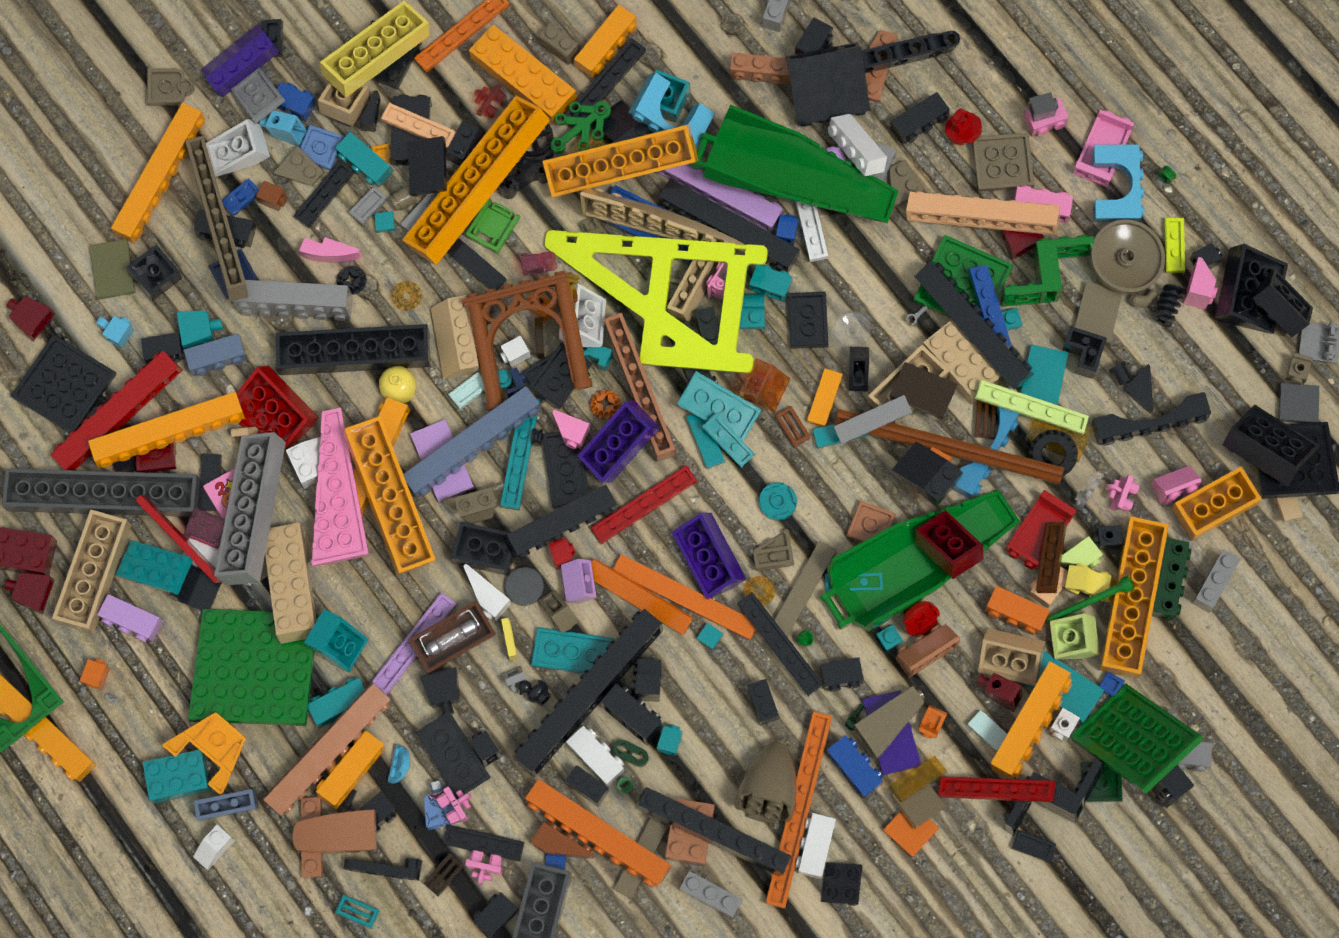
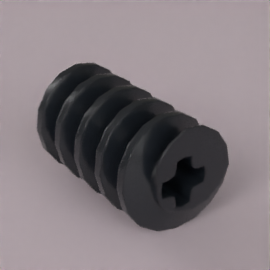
[1151,284,1187,327]

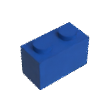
[276,82,316,122]

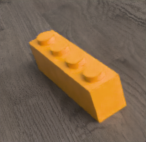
[574,5,637,78]
[316,731,385,810]

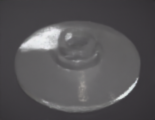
[834,311,872,348]

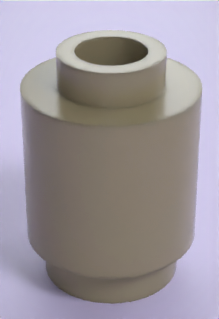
[389,185,418,211]

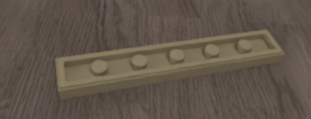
[763,540,836,642]

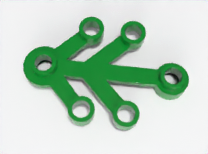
[550,101,611,154]

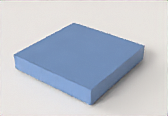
[300,125,344,171]

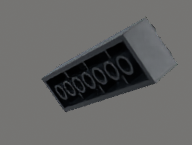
[276,324,431,375]

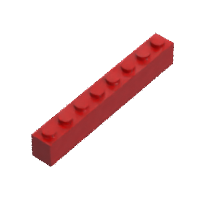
[50,351,183,471]

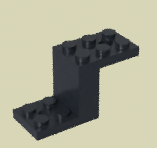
[1004,759,1103,836]

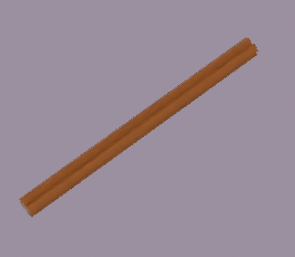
[835,409,1064,484]

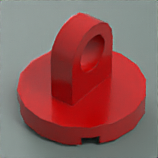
[945,108,982,145]
[903,601,940,636]

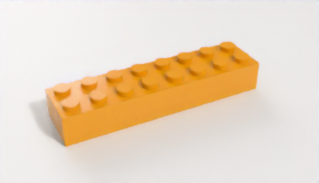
[543,124,699,197]
[343,416,436,576]
[1099,516,1169,679]

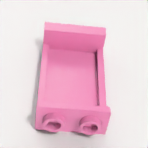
[1073,110,1134,187]

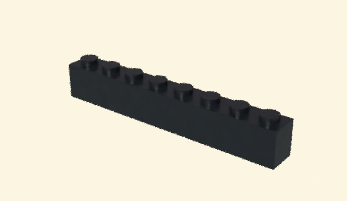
[659,178,800,273]
[914,261,1034,389]
[635,787,791,876]

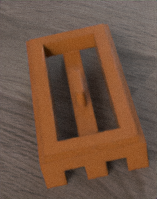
[775,406,811,448]

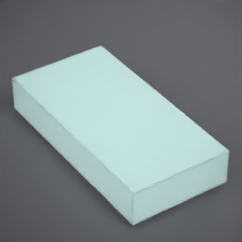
[448,372,485,410]
[967,710,1007,752]

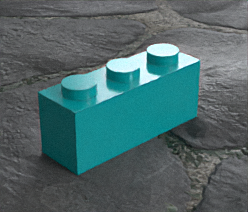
[336,132,394,187]
[308,678,365,729]

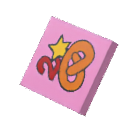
[203,468,235,520]

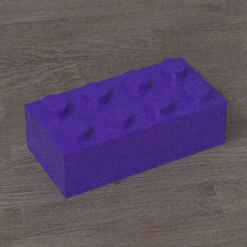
[577,401,660,483]

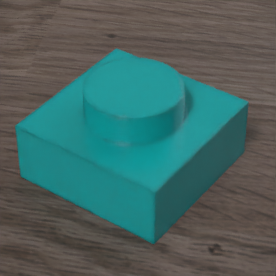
[1002,308,1023,331]
[876,624,903,652]

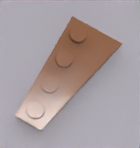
[865,30,898,103]

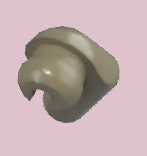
[1129,289,1158,308]

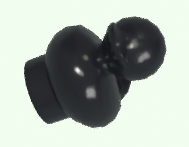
[518,680,551,706]

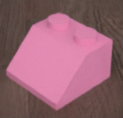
[1183,257,1218,310]

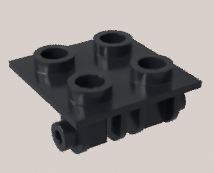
[821,862,863,906]

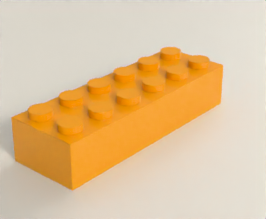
[469,24,577,125]
[991,661,1072,779]

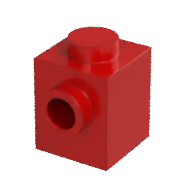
[549,538,576,570]

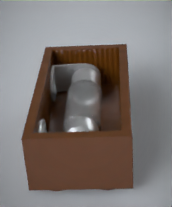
[408,600,496,674]

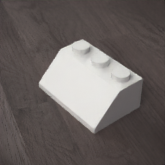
[559,284,606,347]

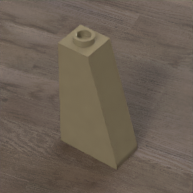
[854,686,925,760]

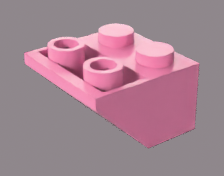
[1151,466,1202,505]

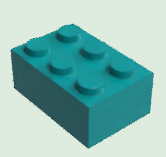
[304,609,369,673]
[143,750,212,804]

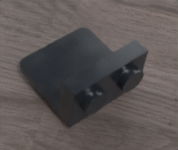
[169,563,222,611]

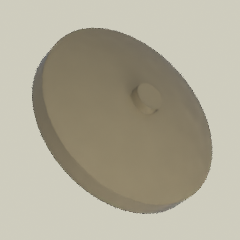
[1089,220,1165,294]

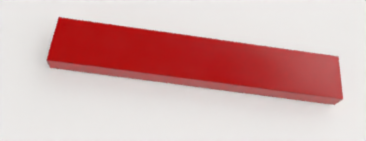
[591,465,697,545]
[136,495,222,583]
[938,776,1056,802]

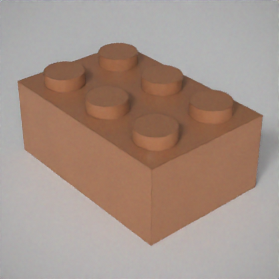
[665,798,715,867]

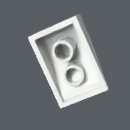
[206,119,270,177]
[286,437,355,489]

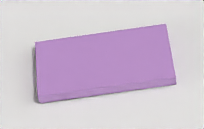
[410,420,474,503]

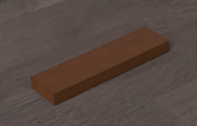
[1036,522,1066,593]

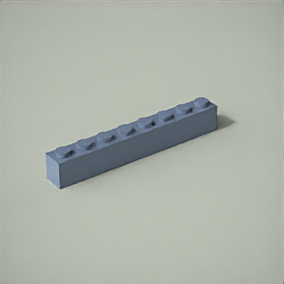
[403,386,541,498]

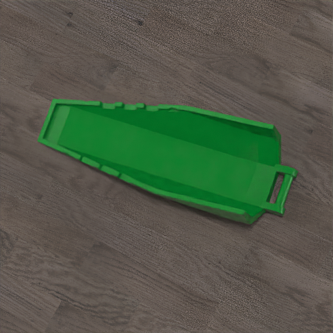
[690,104,899,223]
[819,490,1020,632]

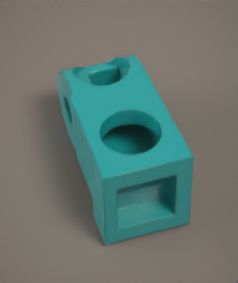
[583,346,613,372]

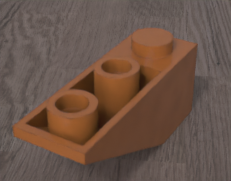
[531,822,594,859]

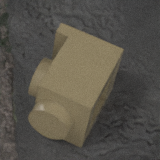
[1286,353,1313,384]

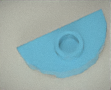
[388,744,410,784]

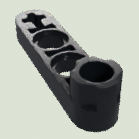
[343,858,423,881]

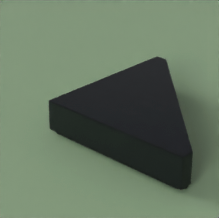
[1124,364,1153,414]

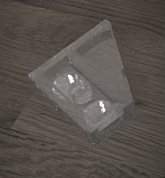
[1075,472,1104,511]

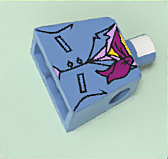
[424,781,463,830]

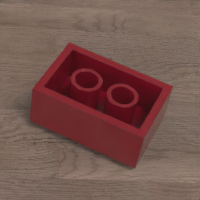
[915,510,984,579]
[0,527,57,576]

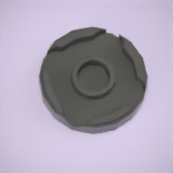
[505,567,544,606]

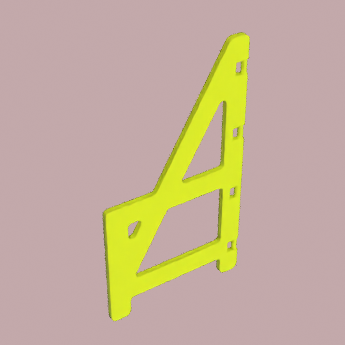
[545,230,768,373]

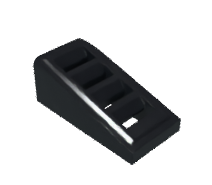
[359,90,381,132]

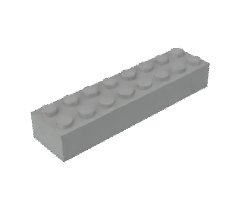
[214,432,286,585]

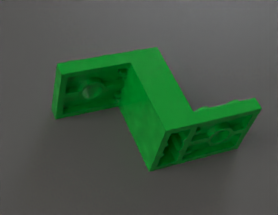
[1001,235,1094,307]

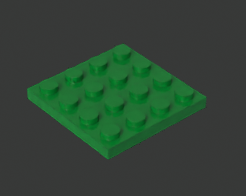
[913,235,1013,318]

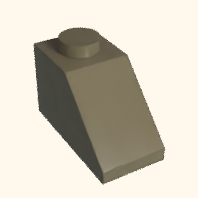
[538,590,578,633]

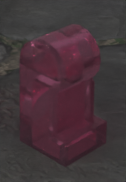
[520,252,557,276]

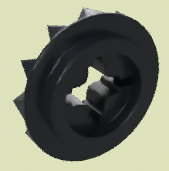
[336,265,367,295]

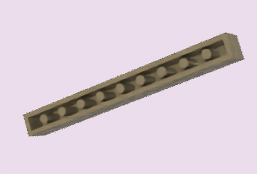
[185,136,249,302]

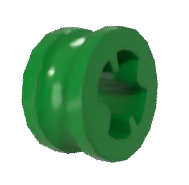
[1158,165,1177,184]

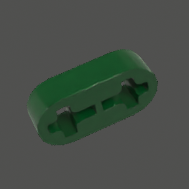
[613,740,649,767]

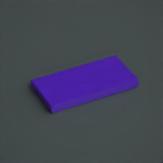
[862,690,921,776]

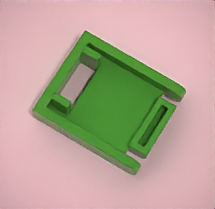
[465,199,521,254]

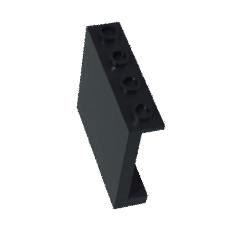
[785,42,870,126]

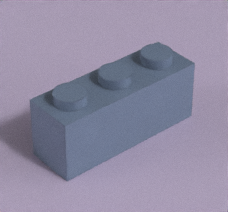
[184,333,248,376]
[194,789,259,821]

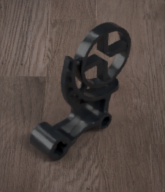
[499,124,554,199]

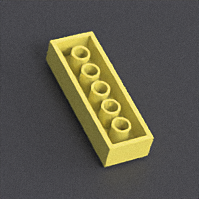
[320,0,430,97]

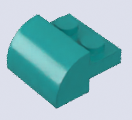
[739,293,765,329]

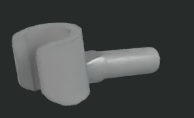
[906,306,928,326]

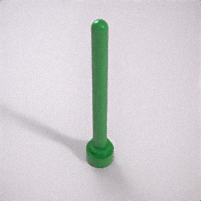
[1046,575,1135,623]

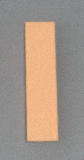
[381,103,456,149]

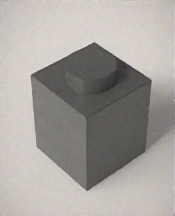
[1028,92,1058,122]

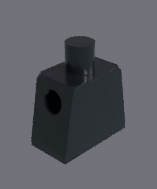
[419,667,460,715]

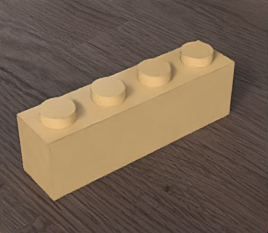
[667,260,719,322]

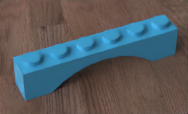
[952,388,1023,499]

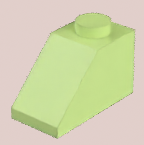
[1061,536,1103,569]

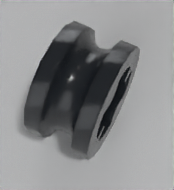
[531,428,543,446]

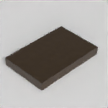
[889,362,958,420]

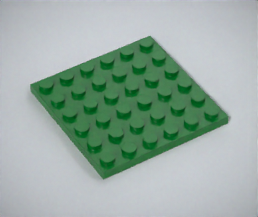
[188,609,319,726]

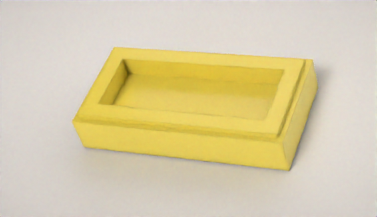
[501,618,518,661]

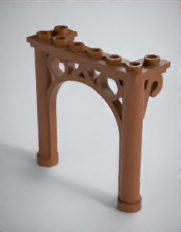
[461,271,593,411]

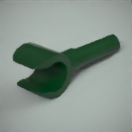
[845,704,864,731]

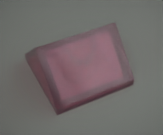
[183,507,225,549]

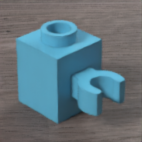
[96,316,134,349]

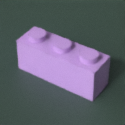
[97,594,163,642]

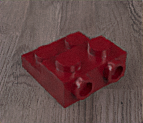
[136,442,177,473]

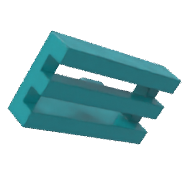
[335,894,380,929]

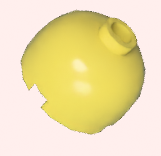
[379,366,417,404]

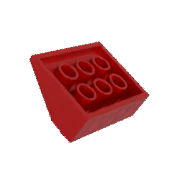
[236,365,319,453]

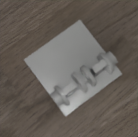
[1299,322,1339,363]

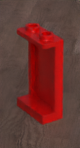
[1005,490,1077,571]

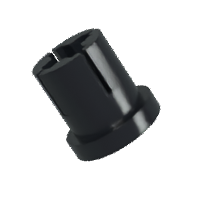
[1109,361,1133,386]

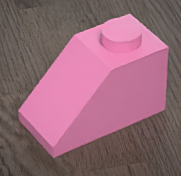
[553,410,590,449]

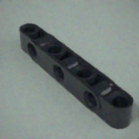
[862,31,960,73]

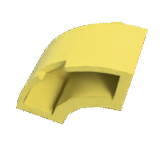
[1065,564,1116,603]

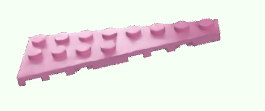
[311,408,369,567]

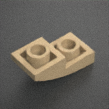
[1273,497,1303,522]

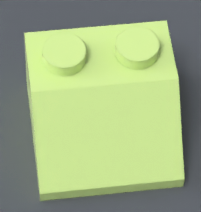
[1050,613,1100,660]

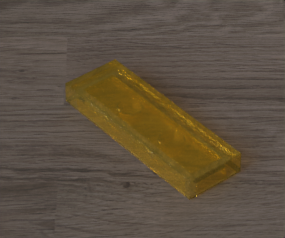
[889,756,947,803]

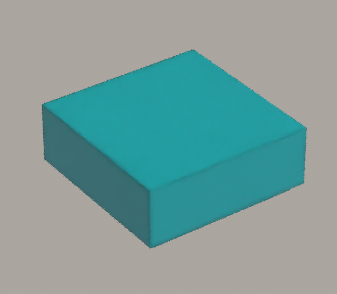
[375,211,395,233]
[696,623,724,650]

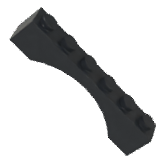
[1091,392,1211,446]

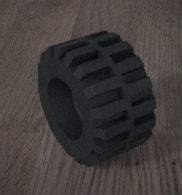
[1029,429,1078,477]

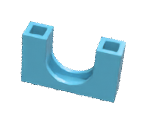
[628,72,715,148]
[1092,145,1144,223]

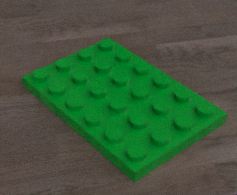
[1070,683,1204,794]

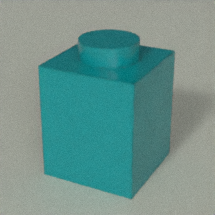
[657,724,683,757]

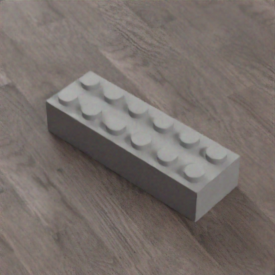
[233,280,353,321]

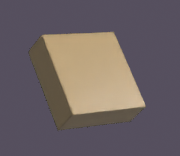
[231,427,258,437]

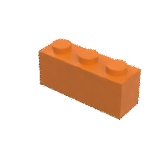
[985,586,1050,635]

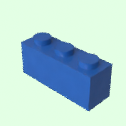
[826,735,883,799]

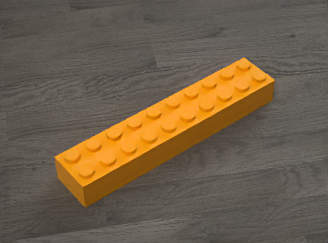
[402,96,550,265]

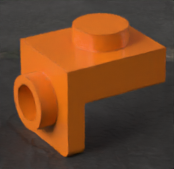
[918,705,947,738]

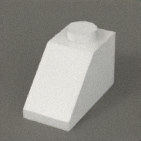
[193,825,235,870]

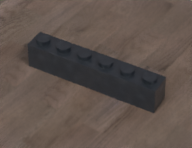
[503,485,617,559]

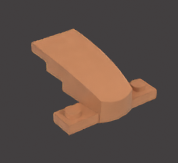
[292,797,376,878]

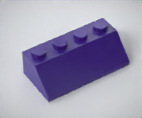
[201,24,280,97]
[671,513,747,599]

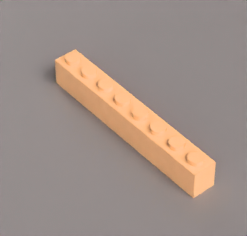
[906,191,1060,235]

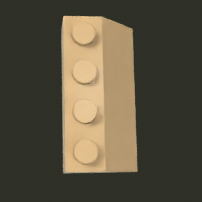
[431,295,481,380]

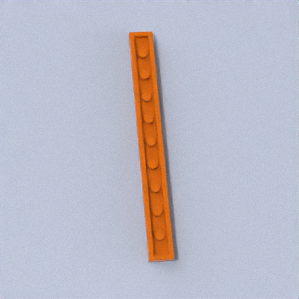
[766,711,832,909]

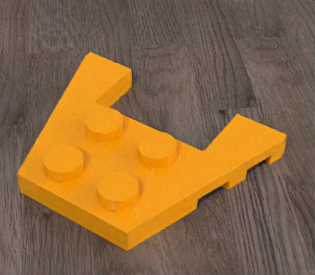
[162,712,246,795]

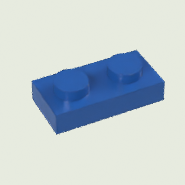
[222,178,259,216]

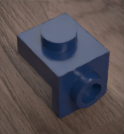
[506,367,526,399]

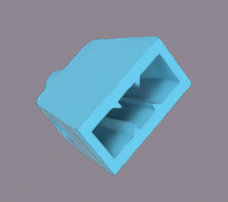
[260,111,307,147]

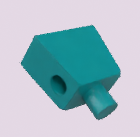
[177,311,223,349]

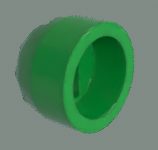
[796,630,814,647]
[617,777,633,793]

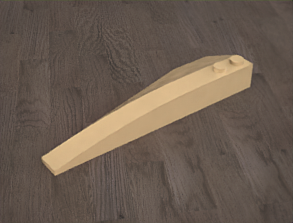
[580,188,746,255]

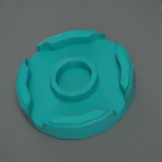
[759,482,797,521]

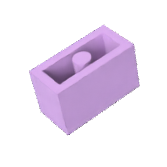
[561,559,597,604]

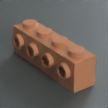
[730,52,791,85]

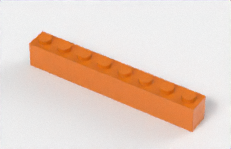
[525,779,671,888]

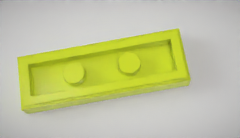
[1164,218,1185,273]

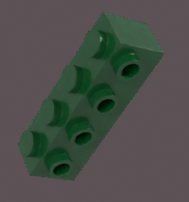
[1152,537,1192,621]

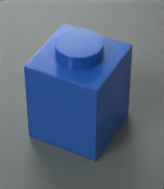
[776,214,799,246]

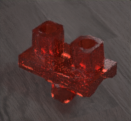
[474,83,507,119]

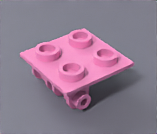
[706,262,728,300]

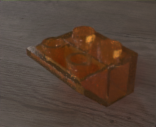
[740,358,790,413]

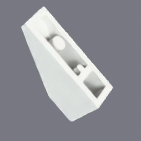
[464,564,511,621]

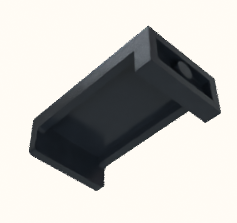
[390,94,432,166]

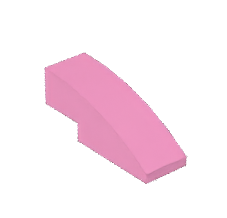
[299,237,362,262]

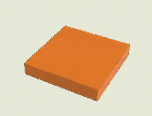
[883,811,939,858]

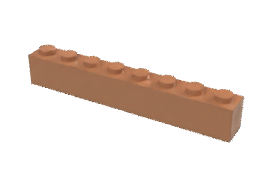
[604,313,676,462]
[263,681,391,816]

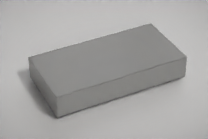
[348,186,388,226]

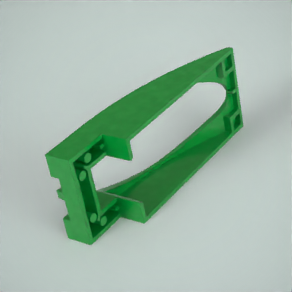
[0,620,64,753]

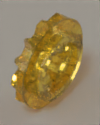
[392,281,422,311]
[744,575,775,606]

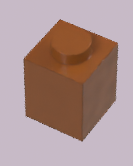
[256,181,287,211]

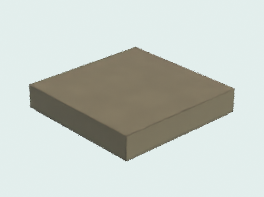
[891,775,946,829]

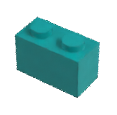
[749,264,792,302]

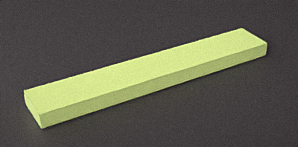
[974,380,1089,435]

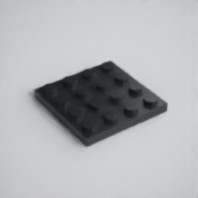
[11,334,117,433]
[1256,422,1339,499]

